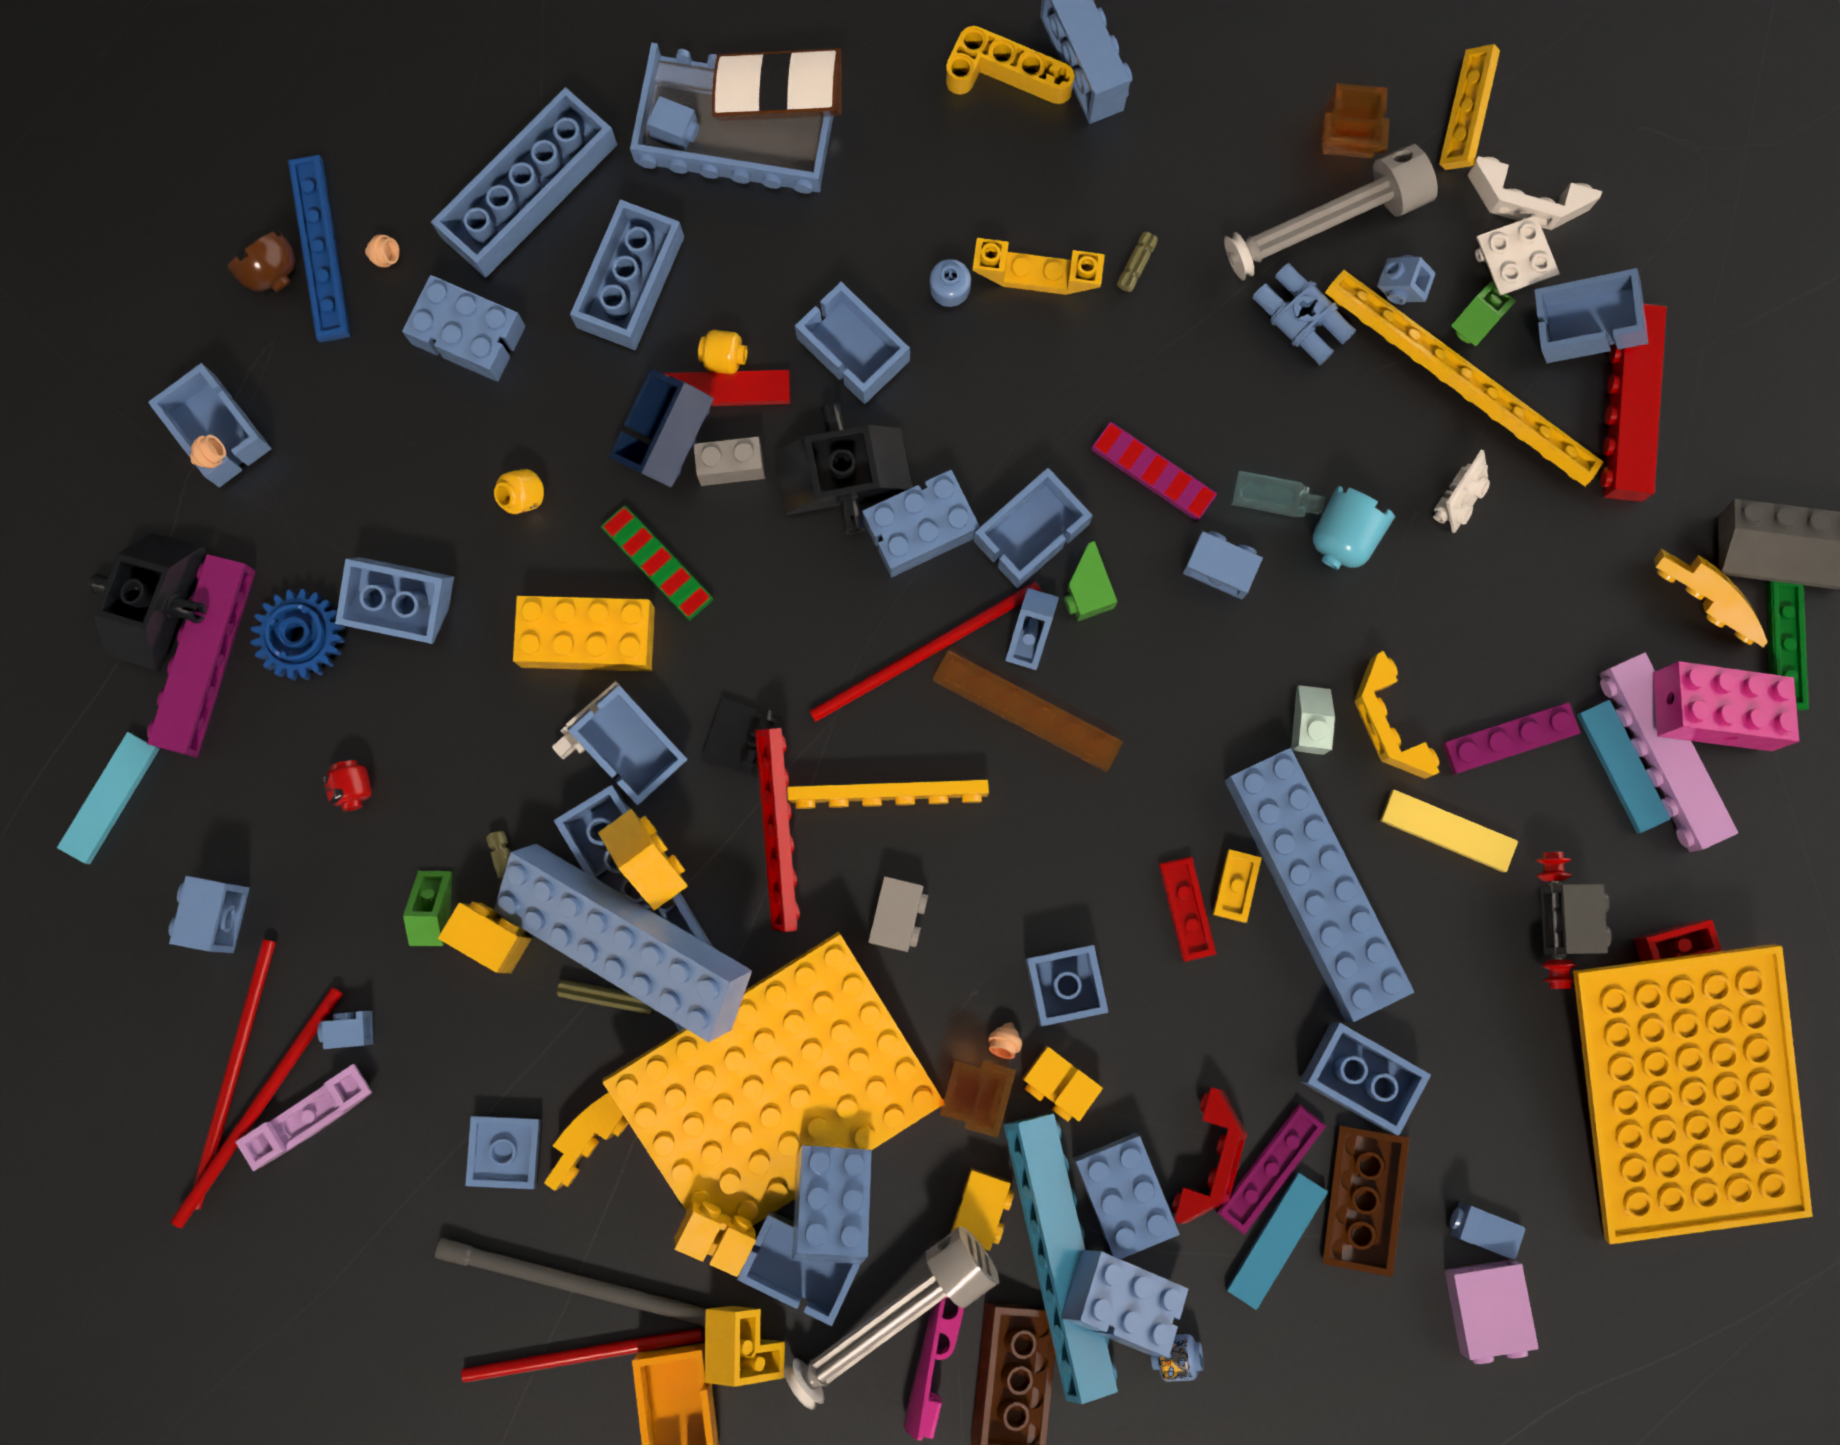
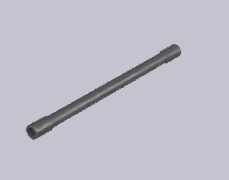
[435,1238,710,1328]

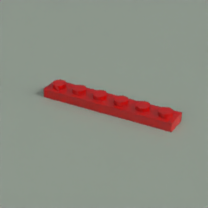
[755,728,800,932]

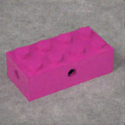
[1653,661,1799,751]

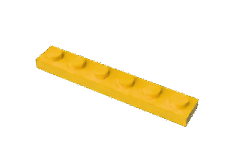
[787,780,989,809]

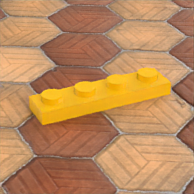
[1439,44,1500,170]

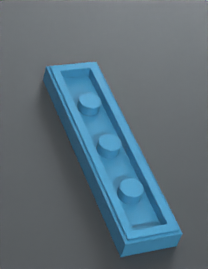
[1577,700,1670,834]
[1226,1172,1328,1310]

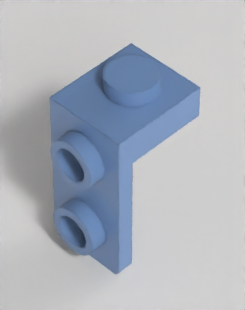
[1449,1202,1525,1259]

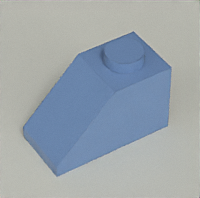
[1005,588,1059,670]

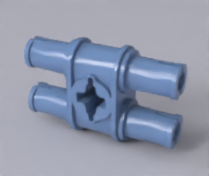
[1252,263,1356,366]

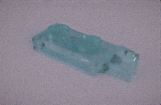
[1232,471,1326,517]

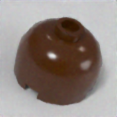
[227,230,295,292]

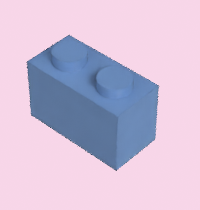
[1183,531,1263,600]

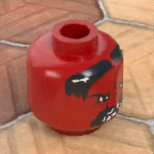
[323,760,372,811]

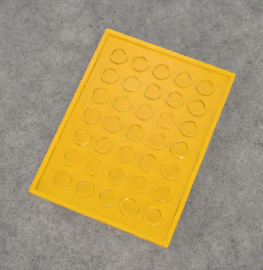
[602,932,945,1226]
[1573,944,1813,1244]

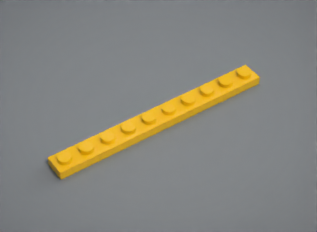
[1325,270,1603,487]

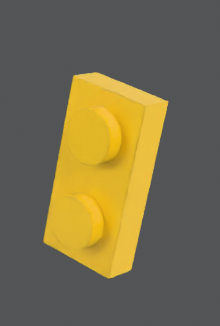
[1212,849,1262,923]

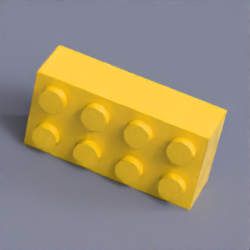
[513,596,655,672]

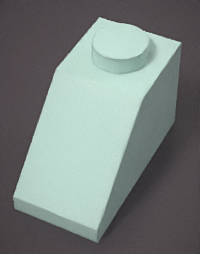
[1291,685,1335,755]

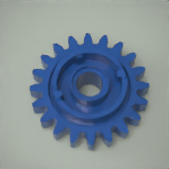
[251,589,346,681]

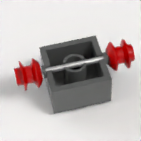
[1536,852,1611,989]

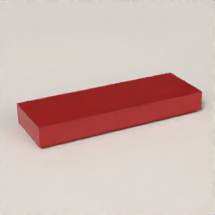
[1158,856,1216,962]

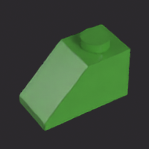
[1451,281,1516,346]
[1064,541,1117,621]
[403,871,452,946]

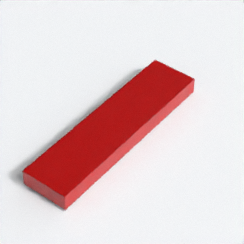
[663,370,790,406]

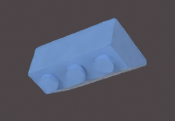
[335,557,454,644]

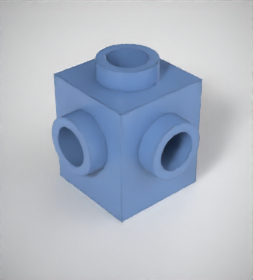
[1377,255,1436,305]

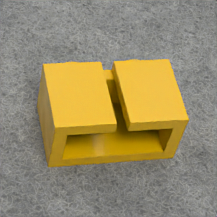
[1022,1046,1103,1122]
[950,1168,1015,1251]
[674,1201,757,1277]

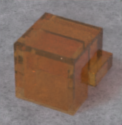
[1321,83,1390,158]
[939,1059,1016,1138]

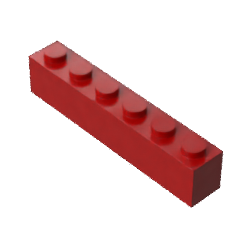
[1601,304,1667,502]

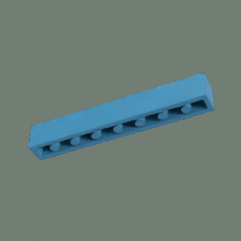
[1003,1114,1118,1404]

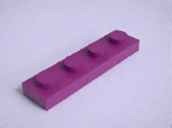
[1442,702,1581,775]

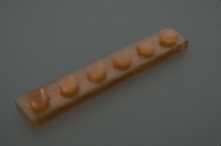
[933,650,1123,772]

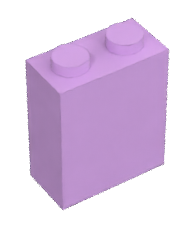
[1445,1259,1539,1364]

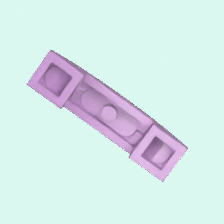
[236,1064,373,1171]

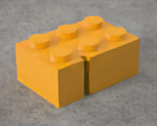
[632,1343,719,1445]

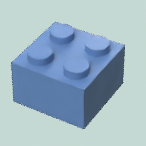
[168,876,250,953]
[1025,945,1109,1026]

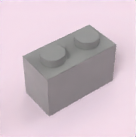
[694,437,765,486]
[868,876,928,953]

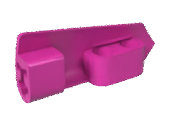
[903,1296,964,1441]

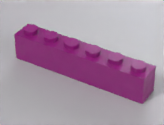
[147,554,256,758]

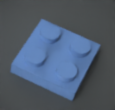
[465,1116,541,1189]

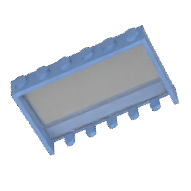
[630,43,834,194]

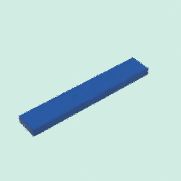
[288,155,351,343]

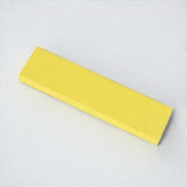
[1379,790,1518,872]

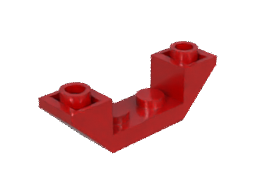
[1172,1087,1247,1224]

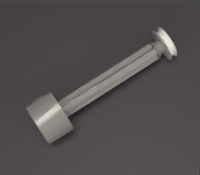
[1224,144,1438,280]
[784,1227,999,1410]

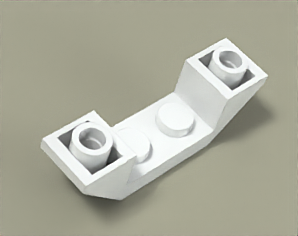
[1467,156,1602,230]

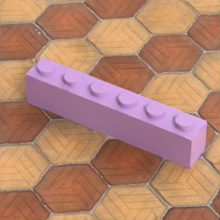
[1599,652,1738,852]

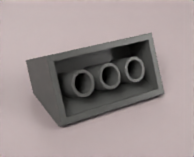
[1718,499,1840,590]

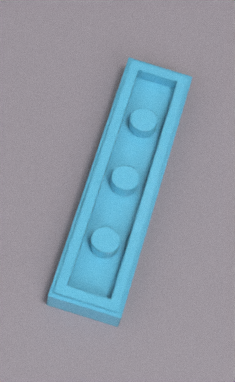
[57,732,160,864]

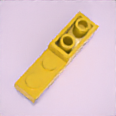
[1654,549,1767,647]
[544,1093,628,1191]

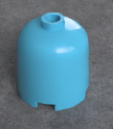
[1312,486,1395,570]

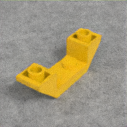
[972,238,1105,295]
[1354,651,1440,779]

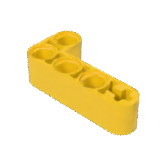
[946,26,1075,104]

